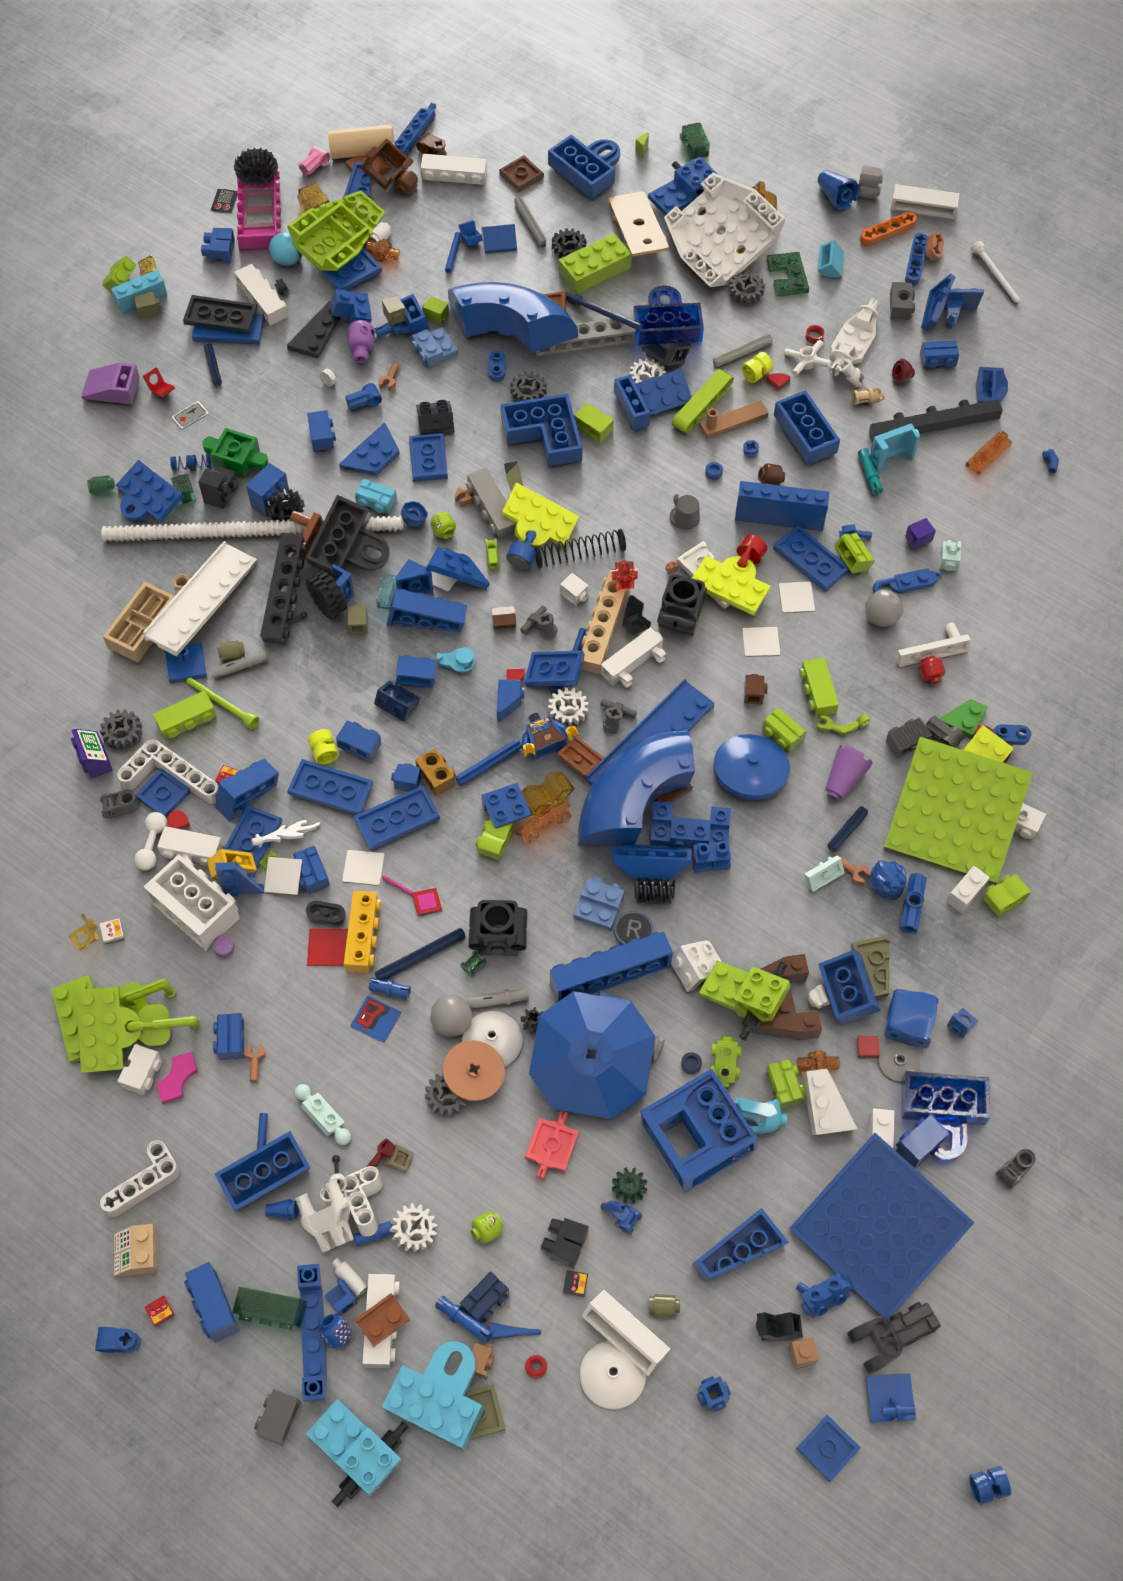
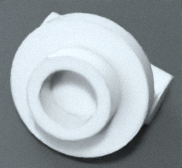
[808,985,831,1009]

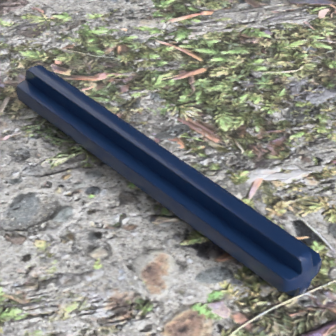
[375,928,466,981]

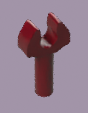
[366,1138,396,1168]

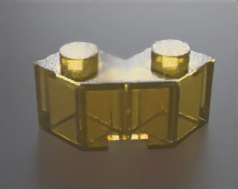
[522,772,575,816]

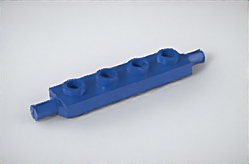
[394,102,436,155]

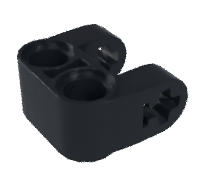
[847,1317,903,1374]

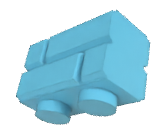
[355,479,397,514]

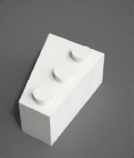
[802,1069,857,1135]

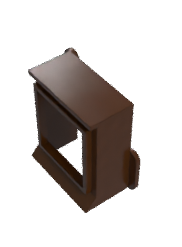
[361,138,413,191]

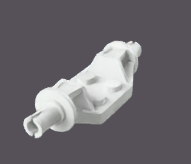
[829,298,880,376]

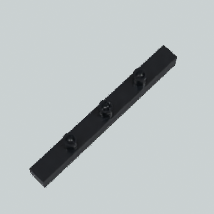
[869,399,1003,443]

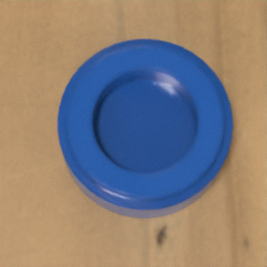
[705,462,723,480]

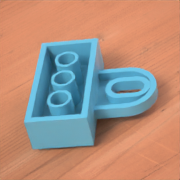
[382,1341,485,1451]

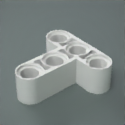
[320,1166,383,1236]

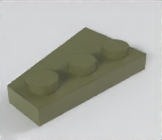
[851,935,890,998]

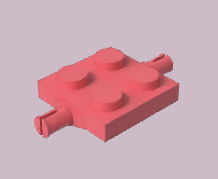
[525,1110,579,1180]

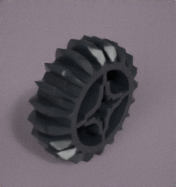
[234,147,278,186]

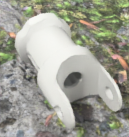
[838,359,864,388]

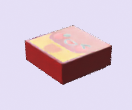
[215,765,239,784]
[145,1295,175,1327]

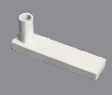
[896,623,971,668]

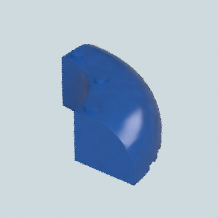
[448,282,579,353]
[578,730,695,846]

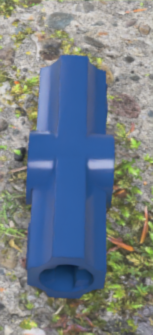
[900,873,927,934]

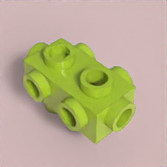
[710,1035,741,1087]

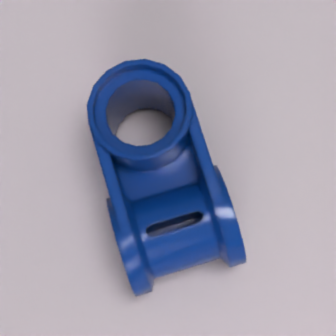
[95,1327,141,1353]

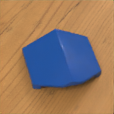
[976,367,1008,402]

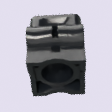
[657,574,707,636]
[468,900,528,956]

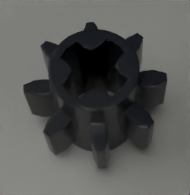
[521,1007,543,1034]

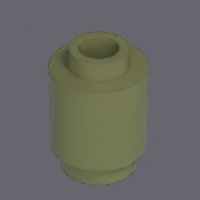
[217,640,245,661]
[649,1294,680,1317]

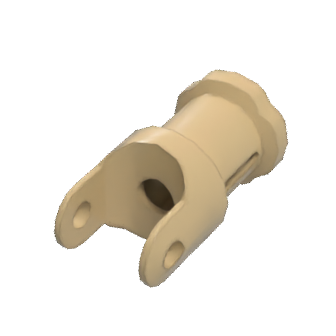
[852,388,885,406]

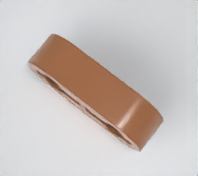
[926,231,944,261]

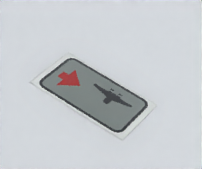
[172,401,209,429]

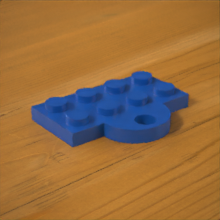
[115,460,185,522]

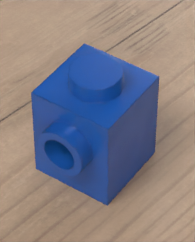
[391,763,421,791]

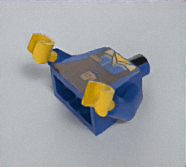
[521,713,579,760]

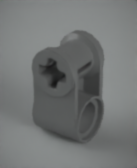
[100,789,140,818]
[996,1149,1036,1189]

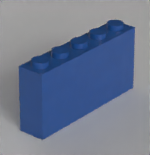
[735,481,830,531]

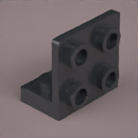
[642,342,692,367]
[416,400,455,435]

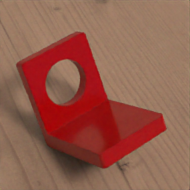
[143,367,175,398]

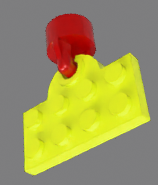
[692,534,771,616]

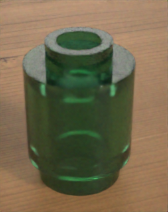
[87,475,115,495]

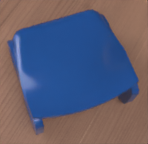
[885,989,939,1049]

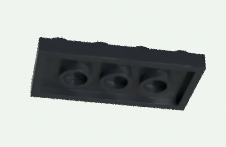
[183,295,258,334]

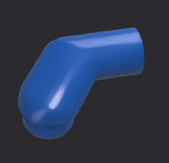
[1042,448,1059,473]

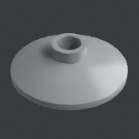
[878,1043,920,1082]

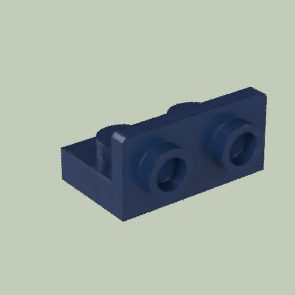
[374,680,420,721]

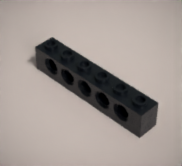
[260,533,307,645]

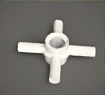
[784,340,832,376]

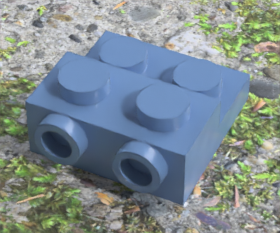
[411,327,459,367]
[574,877,625,931]

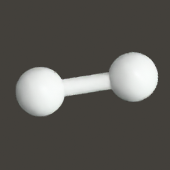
[134,812,167,871]

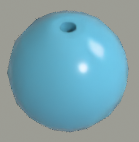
[269,231,302,266]

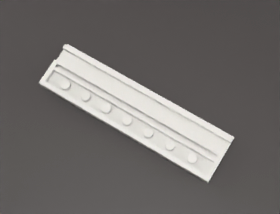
[143,541,257,656]

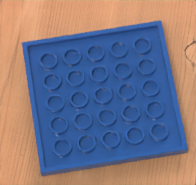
[790,1133,975,1320]

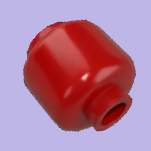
[918,656,946,684]

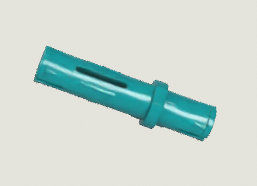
[857,448,883,495]

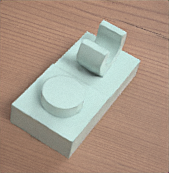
[805,856,845,892]

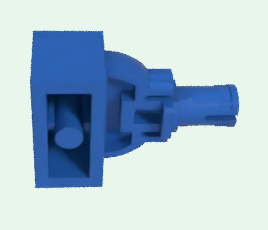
[374,294,430,338]

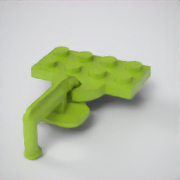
[51,974,176,1064]
[76,986,200,1073]

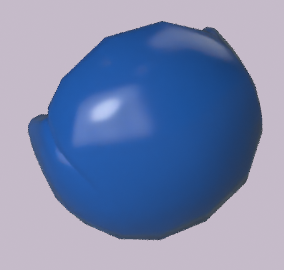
[401,501,428,527]

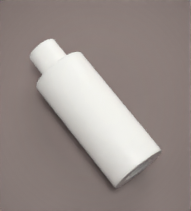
[332,1258,368,1298]

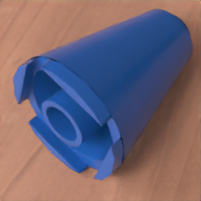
[818,170,860,210]

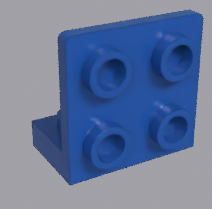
[481,782,531,828]

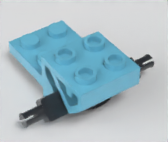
[306,1399,409,1508]

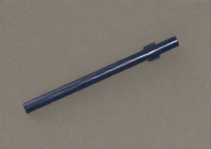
[565,292,642,331]

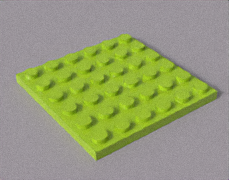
[884,737,1033,884]

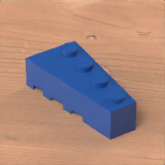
[692,1208,789,1282]

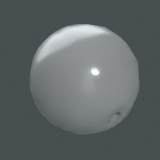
[865,590,903,627]
[430,995,472,1037]

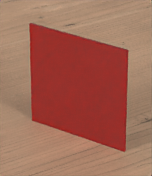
[307,928,348,966]

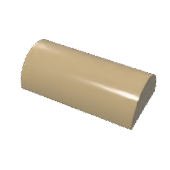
[328,124,394,159]

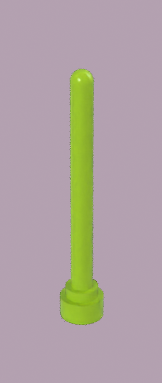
[186,677,260,730]

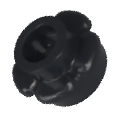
[274,278,288,295]

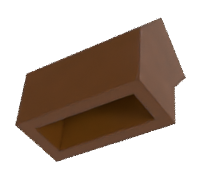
[492,606,516,629]

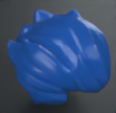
[870,860,907,899]

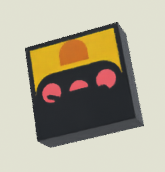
[563,1270,588,1297]

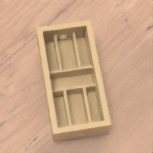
[103,582,175,663]

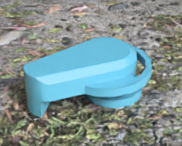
[437,647,476,673]

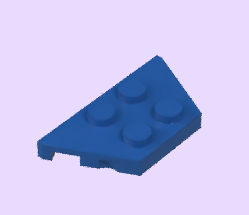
[339,423,400,476]
[426,546,490,590]

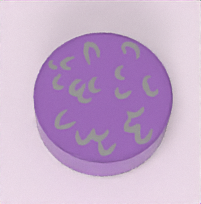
[213,936,234,957]

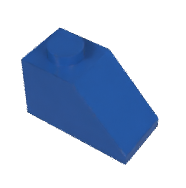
[497,679,525,721]

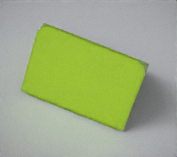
[635,132,649,157]

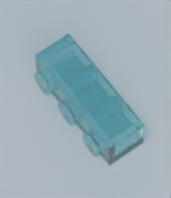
[375,574,396,610]

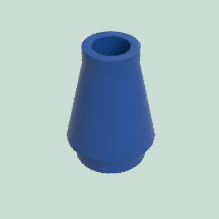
[265,1199,298,1221]

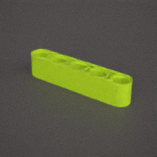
[672,369,734,434]

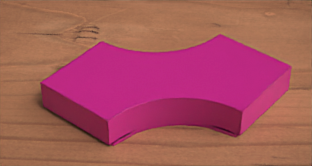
[157,1051,198,1104]

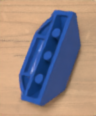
[612,844,691,880]

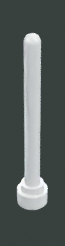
[971,241,1020,303]

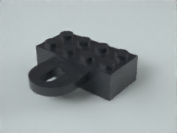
[306,495,390,575]

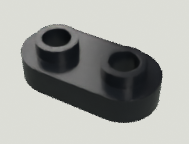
[306,901,346,925]

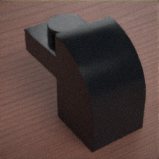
[756,1312,803,1342]

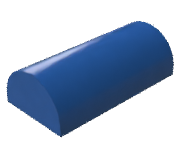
[214,1131,311,1212]

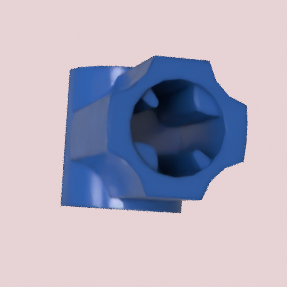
[345,383,382,410]

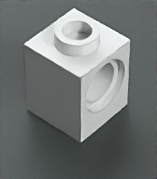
[560,573,589,606]

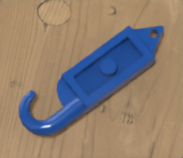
[873,568,942,593]

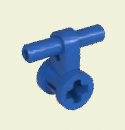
[601,1200,643,1234]

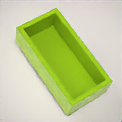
[559,233,632,294]

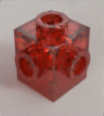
[611,561,638,590]

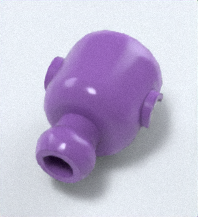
[347,320,376,363]

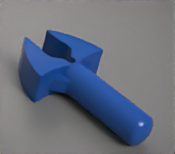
[839,524,872,539]

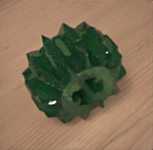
[612,1167,647,1204]

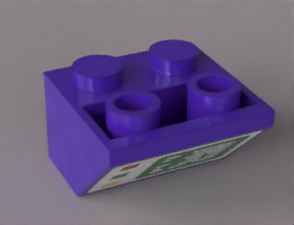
[70,729,113,779]

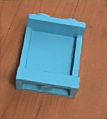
[870,423,920,471]

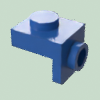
[459,220,483,246]

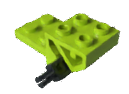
[699,960,790,1041]

